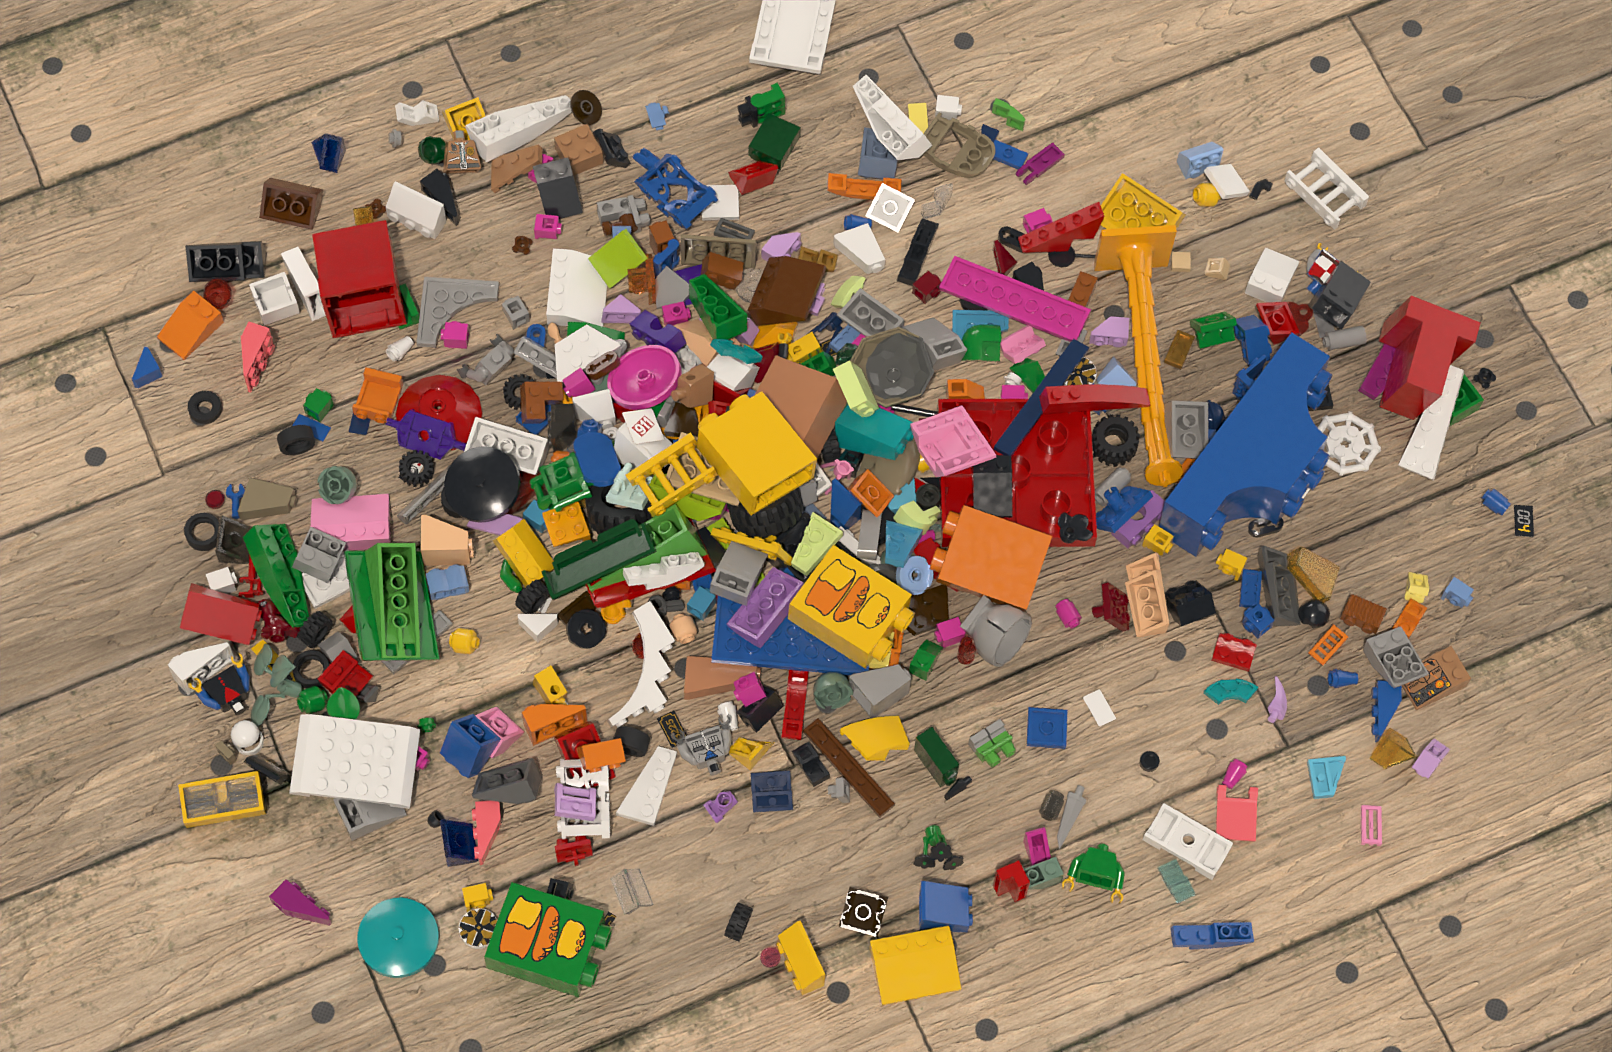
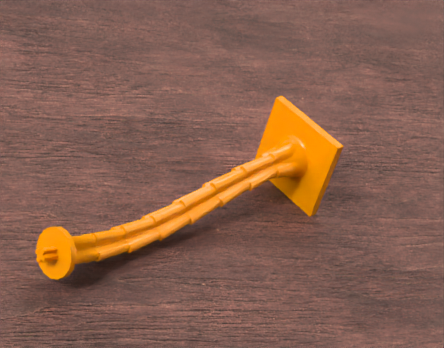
[1094,225,1183,487]

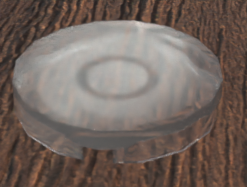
[736,268,764,303]

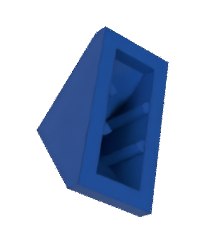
[132,347,163,388]

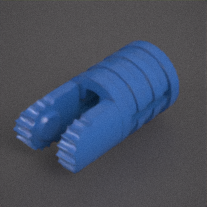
[633,148,668,178]

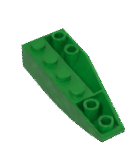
[243,524,309,628]

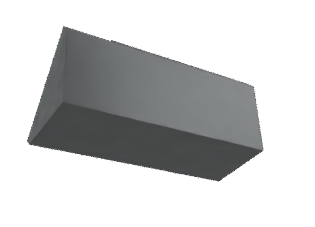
[1257,546,1301,626]

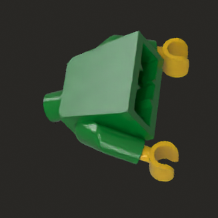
[1062,844,1125,904]

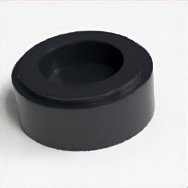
[1139,751,1160,772]

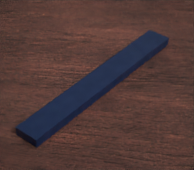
[994,338,1089,457]

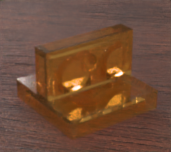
[627,254,656,305]

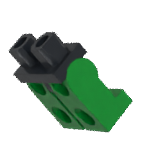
[737,82,785,128]

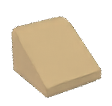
[1205,258,1230,280]

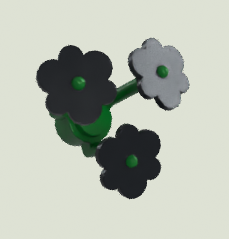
[914,825,964,870]

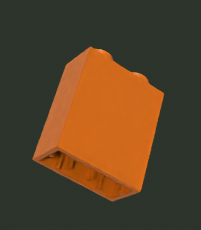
[929,505,1052,611]

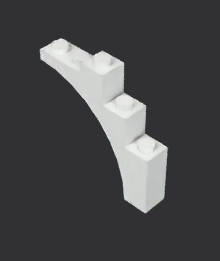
[607,601,675,728]

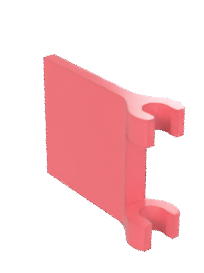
[1216,785,1258,842]

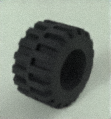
[1092,414,1140,467]

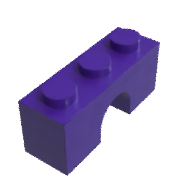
[629,310,686,354]

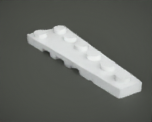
[1399,365,1464,481]

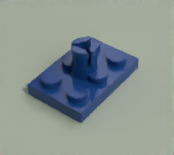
[1096,486,1153,533]

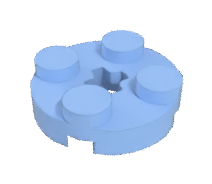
[896,556,933,595]

